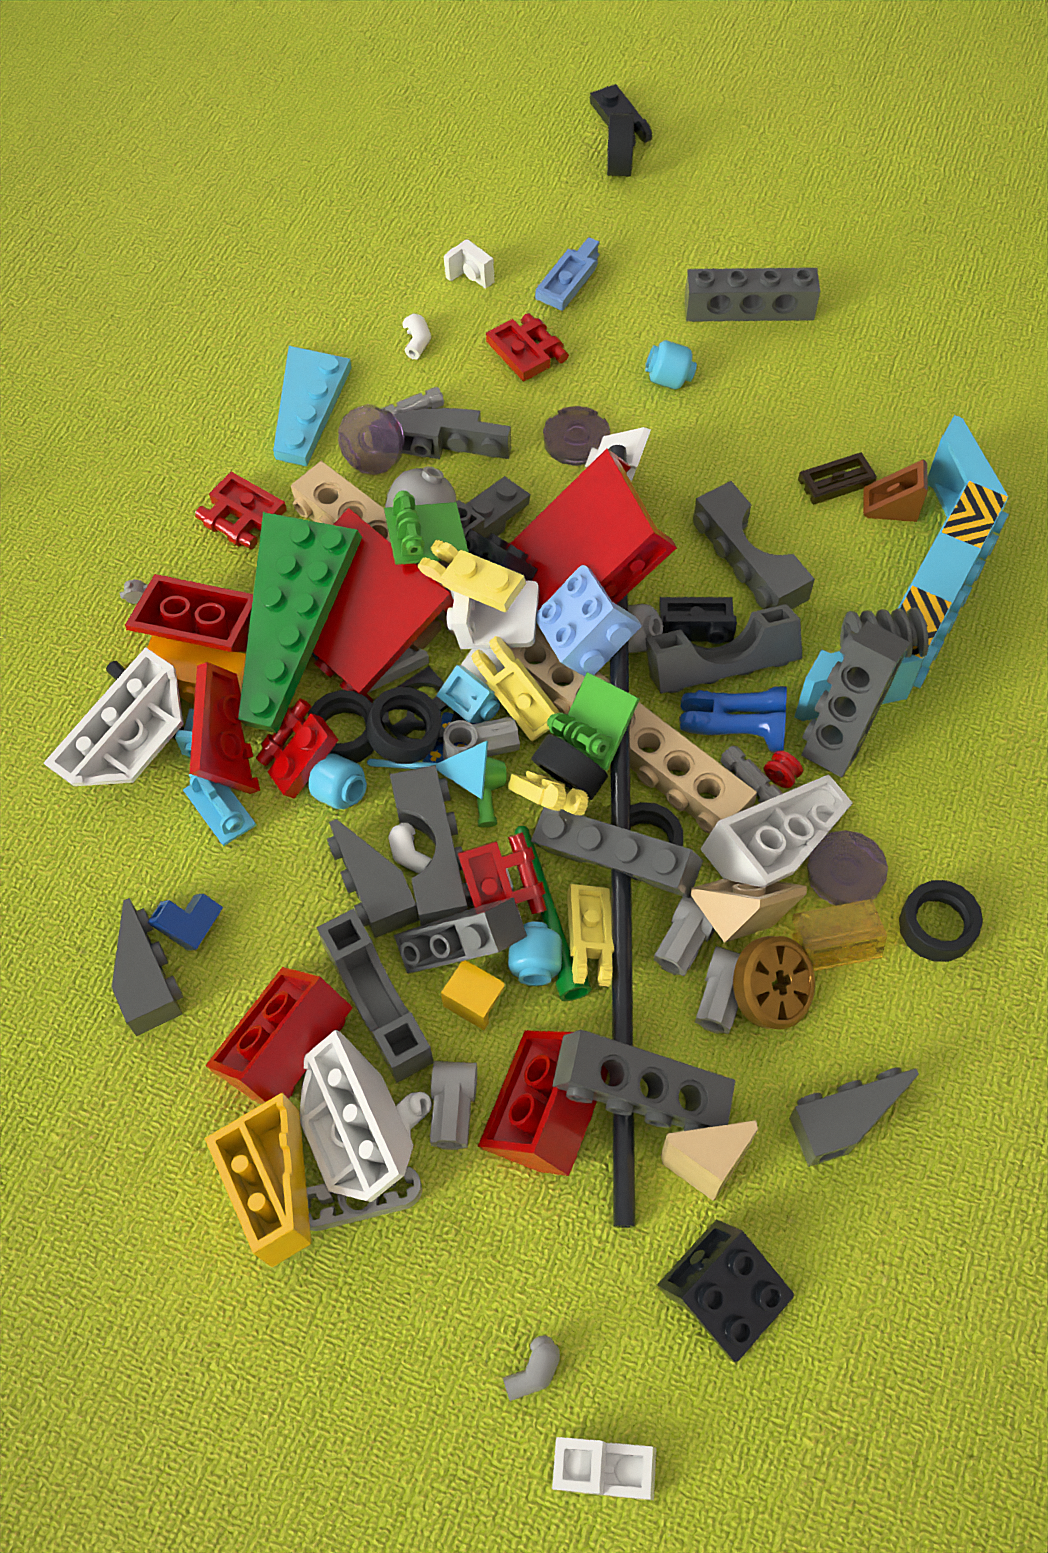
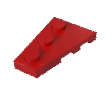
[189,662,260,794]

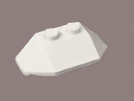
[44,647,183,786]
[300,1030,414,1202]

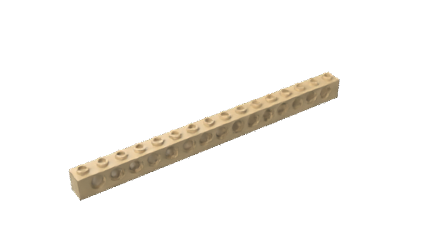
[291,461,757,834]

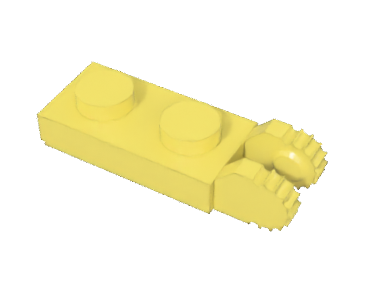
[418,540,526,612]
[471,636,560,742]
[508,770,589,816]
[567,884,614,987]

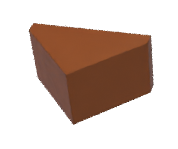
[863,459,928,522]

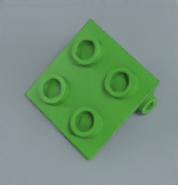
[384,490,469,565]
[547,672,640,771]

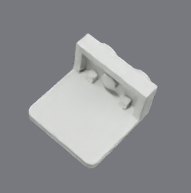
[447,581,540,649]

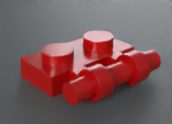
[486,313,569,382]
[195,471,287,549]
[256,698,339,799]
[457,832,547,915]

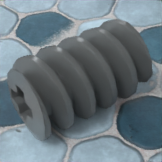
[840,608,929,658]

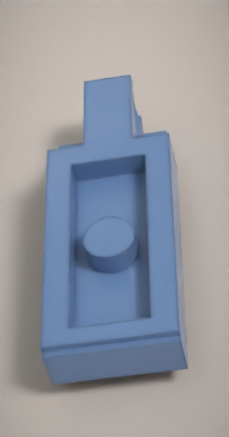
[535,237,599,311]

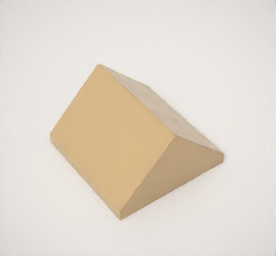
[691,879,807,943]
[661,1120,758,1201]

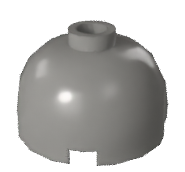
[385,466,457,508]

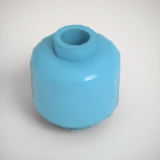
[645,340,697,390]
[308,754,367,810]
[508,921,562,986]

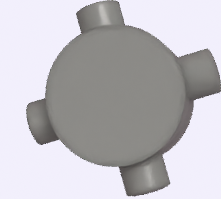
[120,580,148,604]

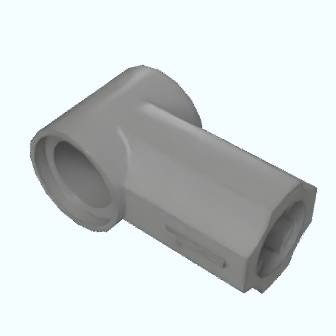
[443,716,520,760]
[654,896,715,977]
[695,946,740,1034]
[430,1061,477,1150]

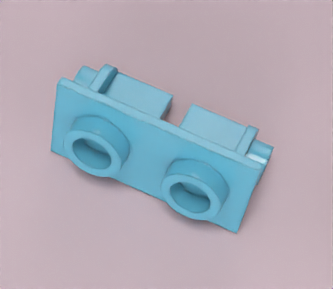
[183,774,256,846]

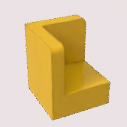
[441,960,504,1030]

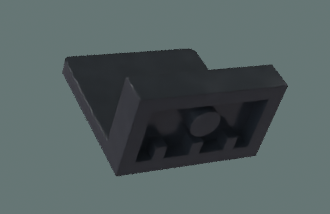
[657,1219,794,1362]

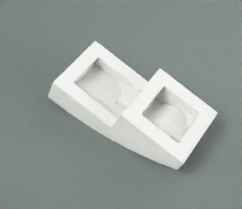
[552,1437,656,1500]

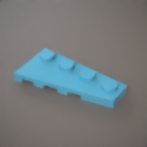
[273,346,352,466]

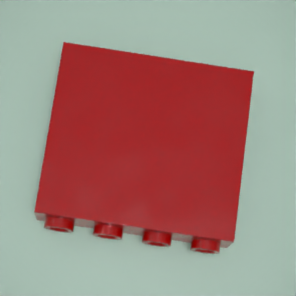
[506,448,677,610]
[313,508,454,703]

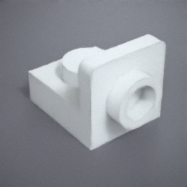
[444,239,495,289]

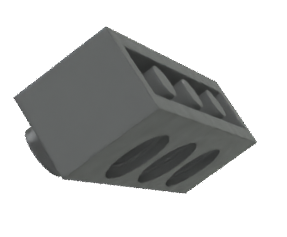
[684,268,820,322]
[801,621,911,777]
[552,1030,735,1131]

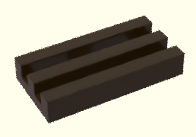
[798,452,877,505]

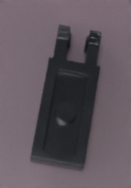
[590,84,653,147]

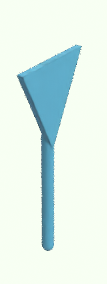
[367,741,488,799]

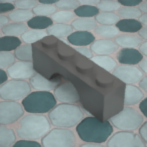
[693,481,815,609]
[645,604,802,693]
[390,765,473,926]
[531,807,703,898]
[317,908,434,1083]

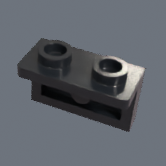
[465,529,538,581]
[659,597,737,644]

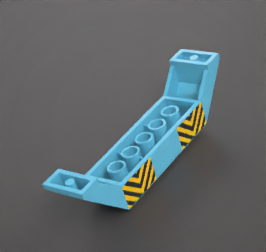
[794,415,1009,721]

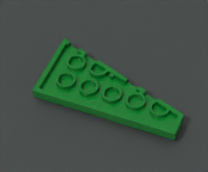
[238,512,362,733]

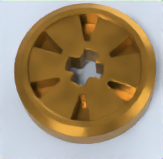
[733,936,815,1029]

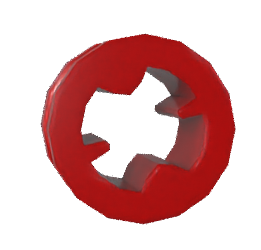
[763,751,803,788]

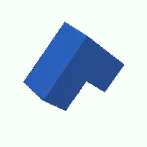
[147,893,223,951]

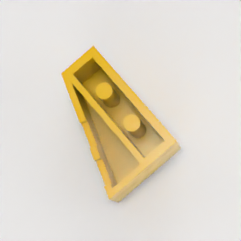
[204,1093,312,1267]

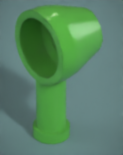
[476,756,507,828]

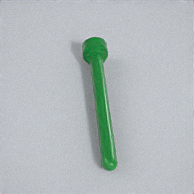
[514,826,592,1001]

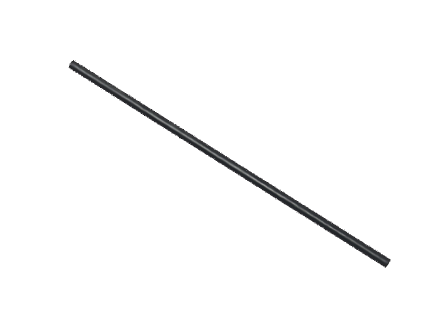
[609,445,636,1228]

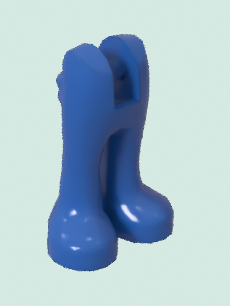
[679,686,787,753]

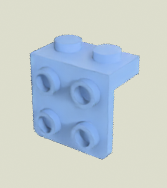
[536,565,642,676]

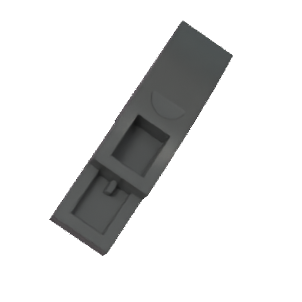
[371,408,511,459]
[456,476,531,538]

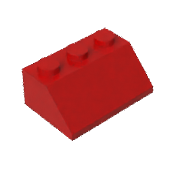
[125,574,253,652]
[205,967,353,1105]
[478,1030,608,1176]

